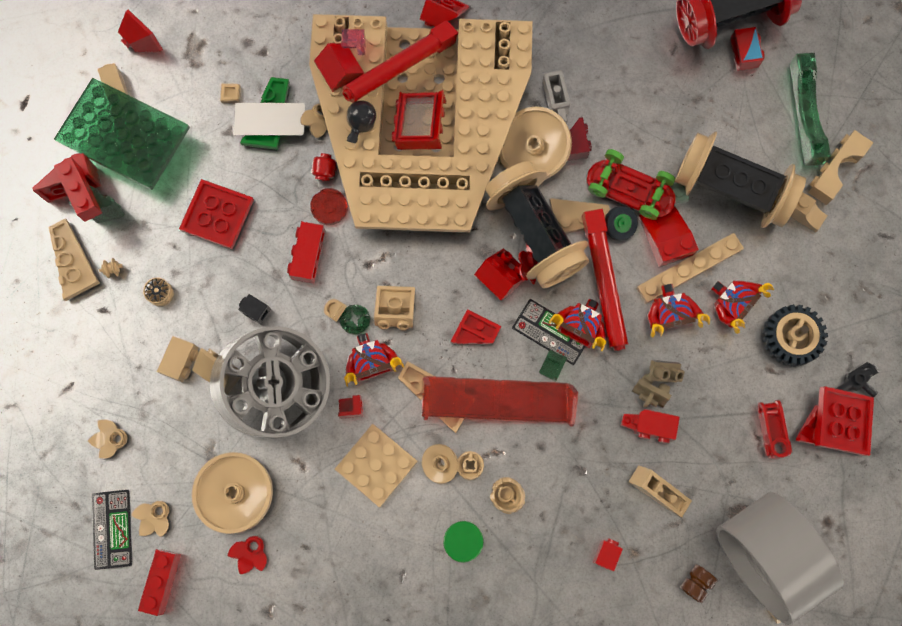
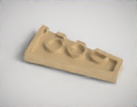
[48,218,100,301]
[398,361,475,434]

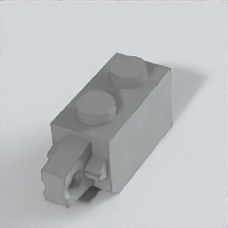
[542,70,570,124]

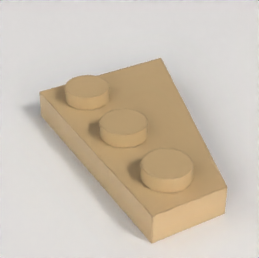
[549,198,610,234]

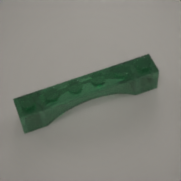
[789,53,831,166]

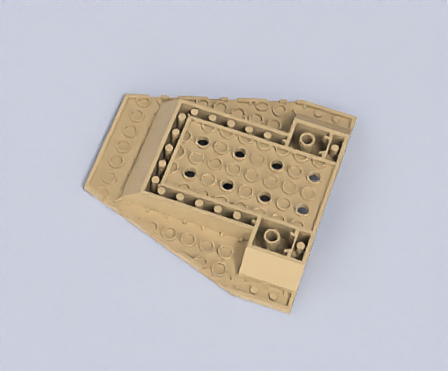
[309,14,533,233]

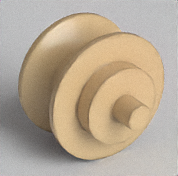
[99,258,123,278]

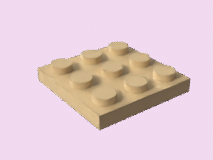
[335,424,418,508]

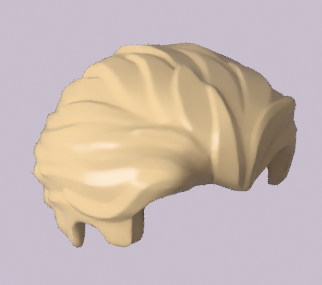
[490,477,525,514]

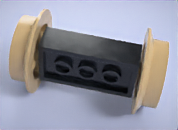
[675,131,806,228]
[485,162,589,288]

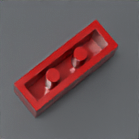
[53,157,102,222]
[287,221,326,284]
[138,549,181,616]

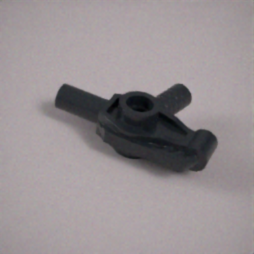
[836,362,880,397]

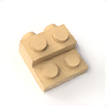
[374,286,415,330]

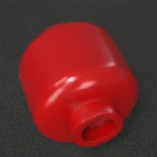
[311,153,337,181]

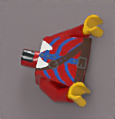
[711,281,774,334]
[647,284,710,337]
[548,299,606,351]
[344,333,404,387]

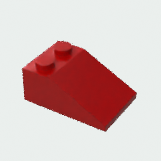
[32,153,101,203]
[638,205,699,267]

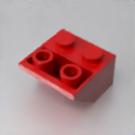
[474,248,523,300]

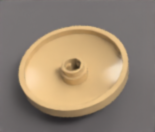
[499,107,572,179]
[192,452,273,534]

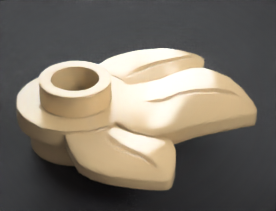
[300,103,328,138]
[88,420,128,459]
[131,501,169,537]

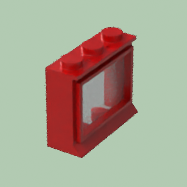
[392,89,447,150]

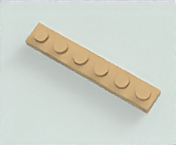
[636,233,744,304]

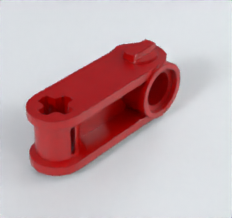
[758,400,792,460]

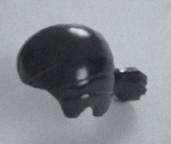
[347,100,377,144]

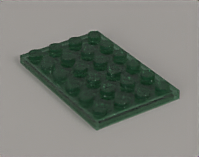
[53,77,190,190]

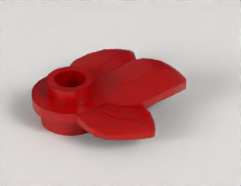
[518,250,538,285]
[227,536,267,574]

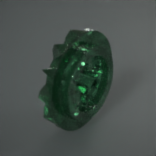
[340,304,370,334]

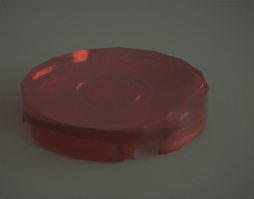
[310,188,348,225]

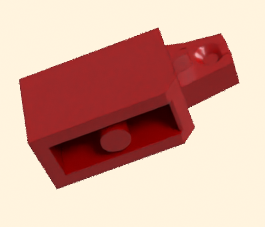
[621,409,680,444]

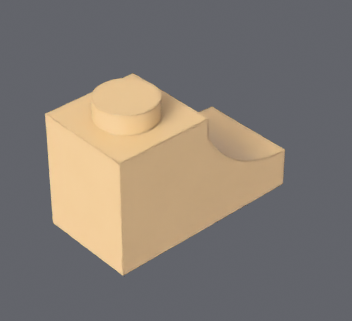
[791,192,828,232]

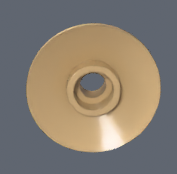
[422,444,458,484]

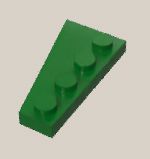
[240,77,290,150]

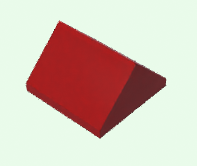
[314,43,364,92]

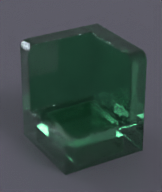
[539,350,567,381]

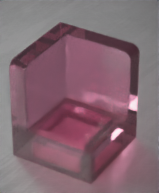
[341,29,366,55]

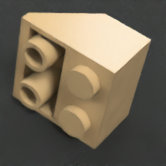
[192,348,241,395]

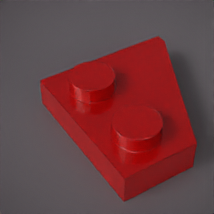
[450,309,502,344]

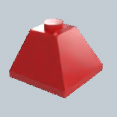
[420,0,469,27]
[118,9,163,52]

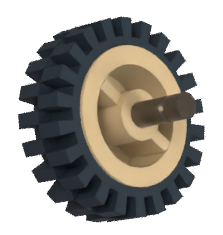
[762,304,828,367]

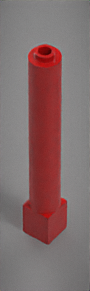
[342,20,459,103]
[582,208,629,351]

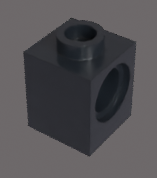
[238,294,271,325]

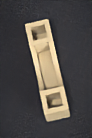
[808,130,874,205]

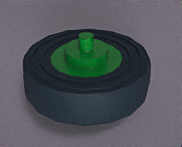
[605,206,638,240]

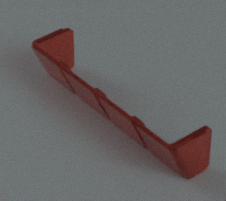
[421,376,578,427]

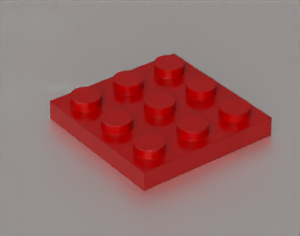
[179,179,254,250]
[815,386,874,456]

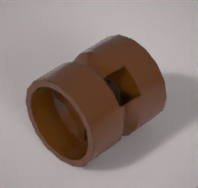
[680,564,718,604]

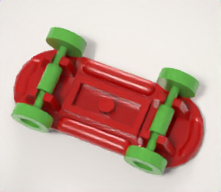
[587,149,676,220]

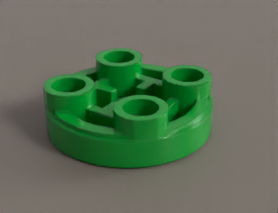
[443,521,484,562]

